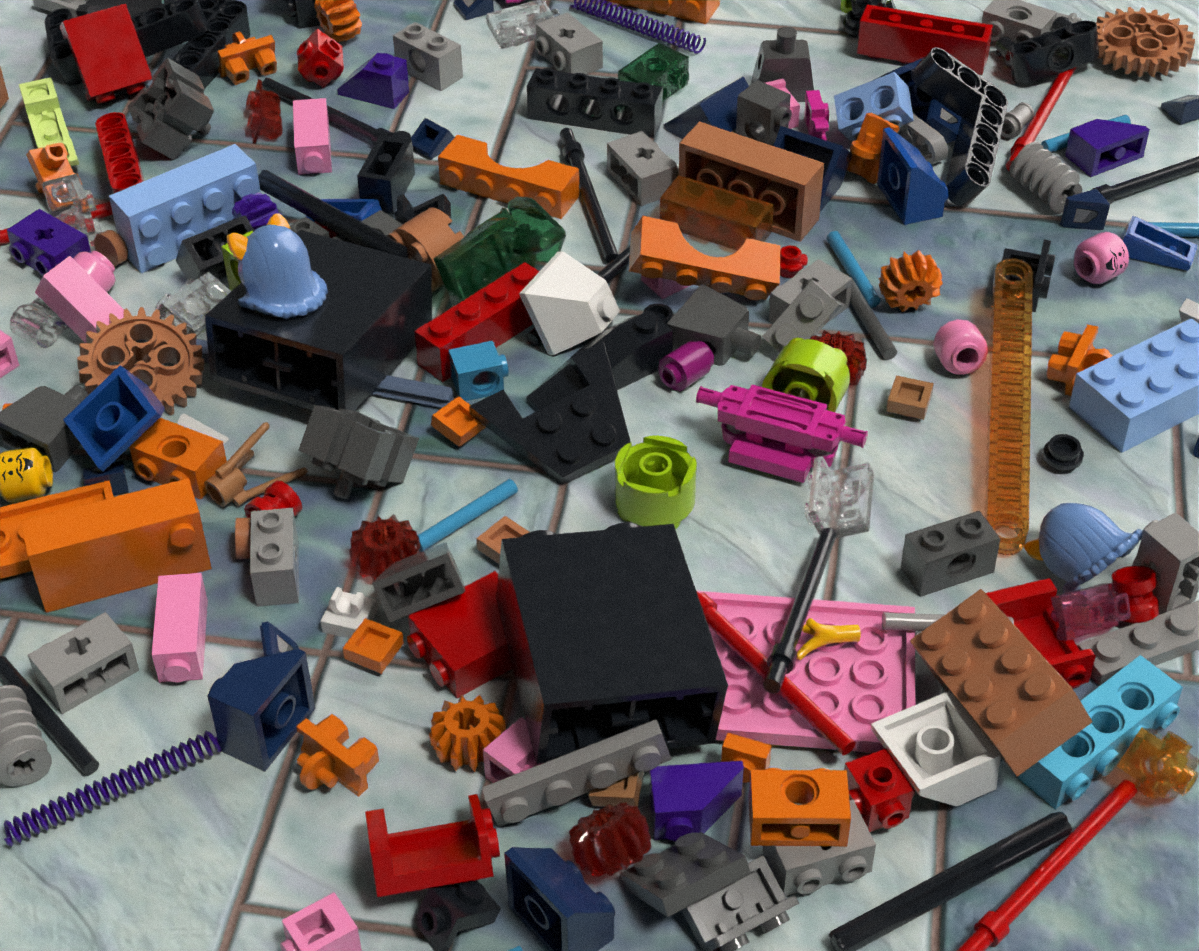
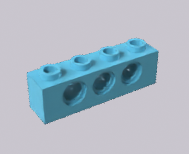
[1014,655,1183,810]

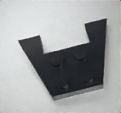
[469,340,631,485]

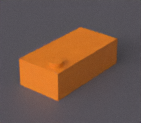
[20,478,212,613]

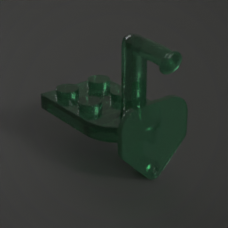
[433,197,566,306]

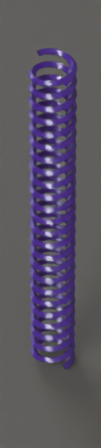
[570,0,706,54]
[4,730,222,847]

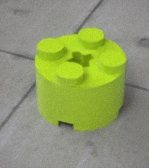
[762,337,850,412]
[615,435,697,529]

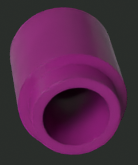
[659,341,714,391]

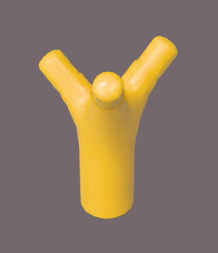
[797,618,861,660]

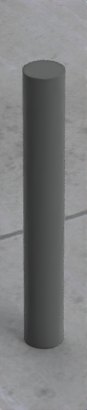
[850,279,897,360]

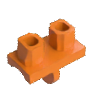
[218,31,277,85]
[847,112,899,184]
[26,142,85,210]
[1047,324,1112,396]
[296,714,379,797]

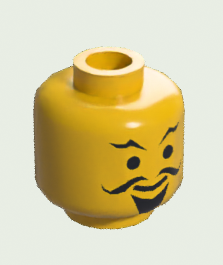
[0,447,53,503]

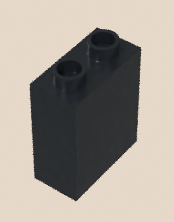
[205,230,432,411]
[496,522,728,764]

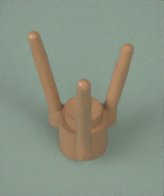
[204,422,308,507]

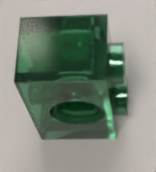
[618,43,690,103]

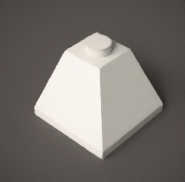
[519,251,620,355]
[871,691,1001,807]

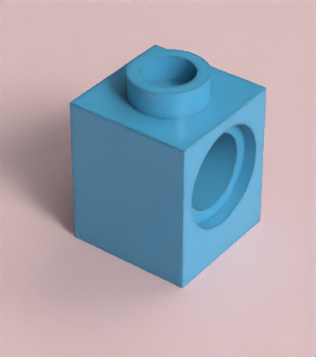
[449,340,509,401]

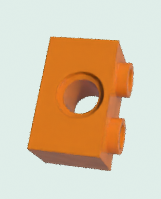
[129,418,227,500]
[748,768,851,847]

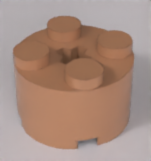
[387,208,471,292]

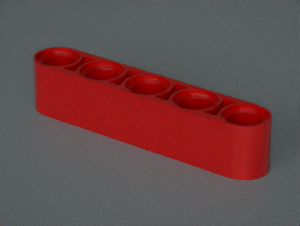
[95,112,144,194]

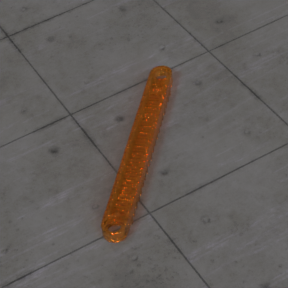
[984,259,1033,555]

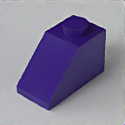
[337,53,409,109]
[1065,119,1150,177]
[649,761,744,841]

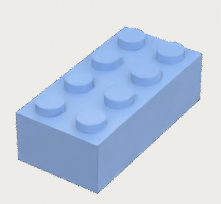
[109,144,261,273]
[1069,318,1199,453]

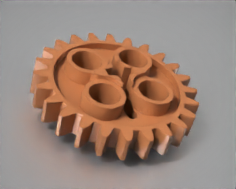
[1095,7,1195,77]
[77,307,204,415]

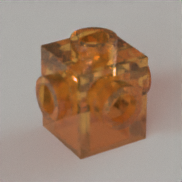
[1117,727,1199,801]

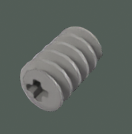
[1010,142,1082,213]
[0,685,52,787]

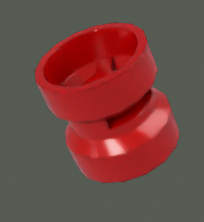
[244,480,302,518]
[1111,566,1159,623]

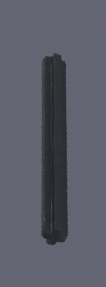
[258,170,409,258]
[829,811,1072,951]

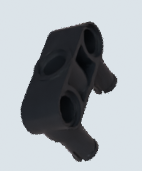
[995,16,1099,84]

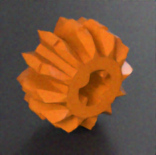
[314,0,362,42]
[878,250,943,312]
[429,694,506,772]

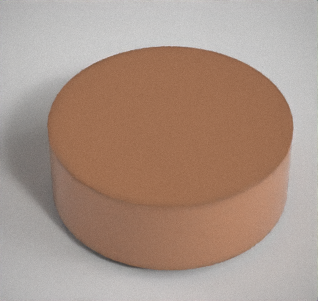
[94,230,128,267]
[235,518,251,559]

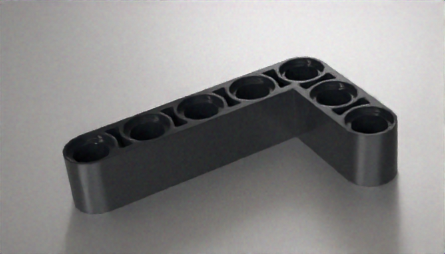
[44,0,209,85]
[163,0,251,89]
[911,47,1008,208]

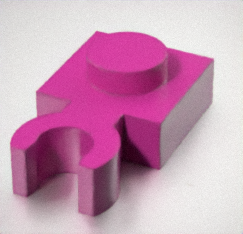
[804,90,829,141]

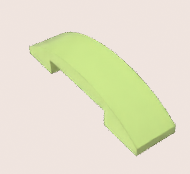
[19,77,79,166]

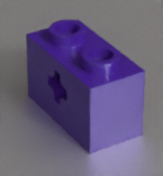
[7,209,91,276]

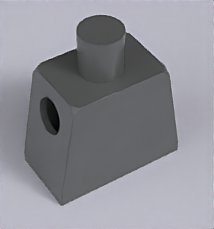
[751,27,814,102]
[667,284,761,366]
[0,385,89,473]
[372,542,465,622]

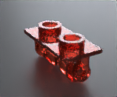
[246,79,283,144]

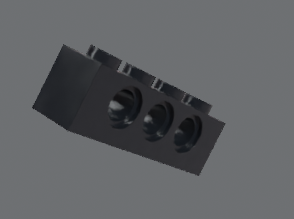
[526,68,663,138]

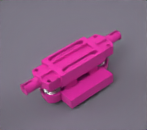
[696,385,868,483]

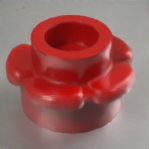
[780,245,808,278]

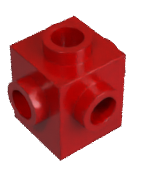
[297,29,344,88]
[844,749,915,832]

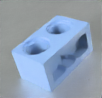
[834,72,914,142]

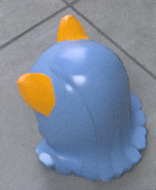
[227,213,328,319]
[1023,503,1143,599]

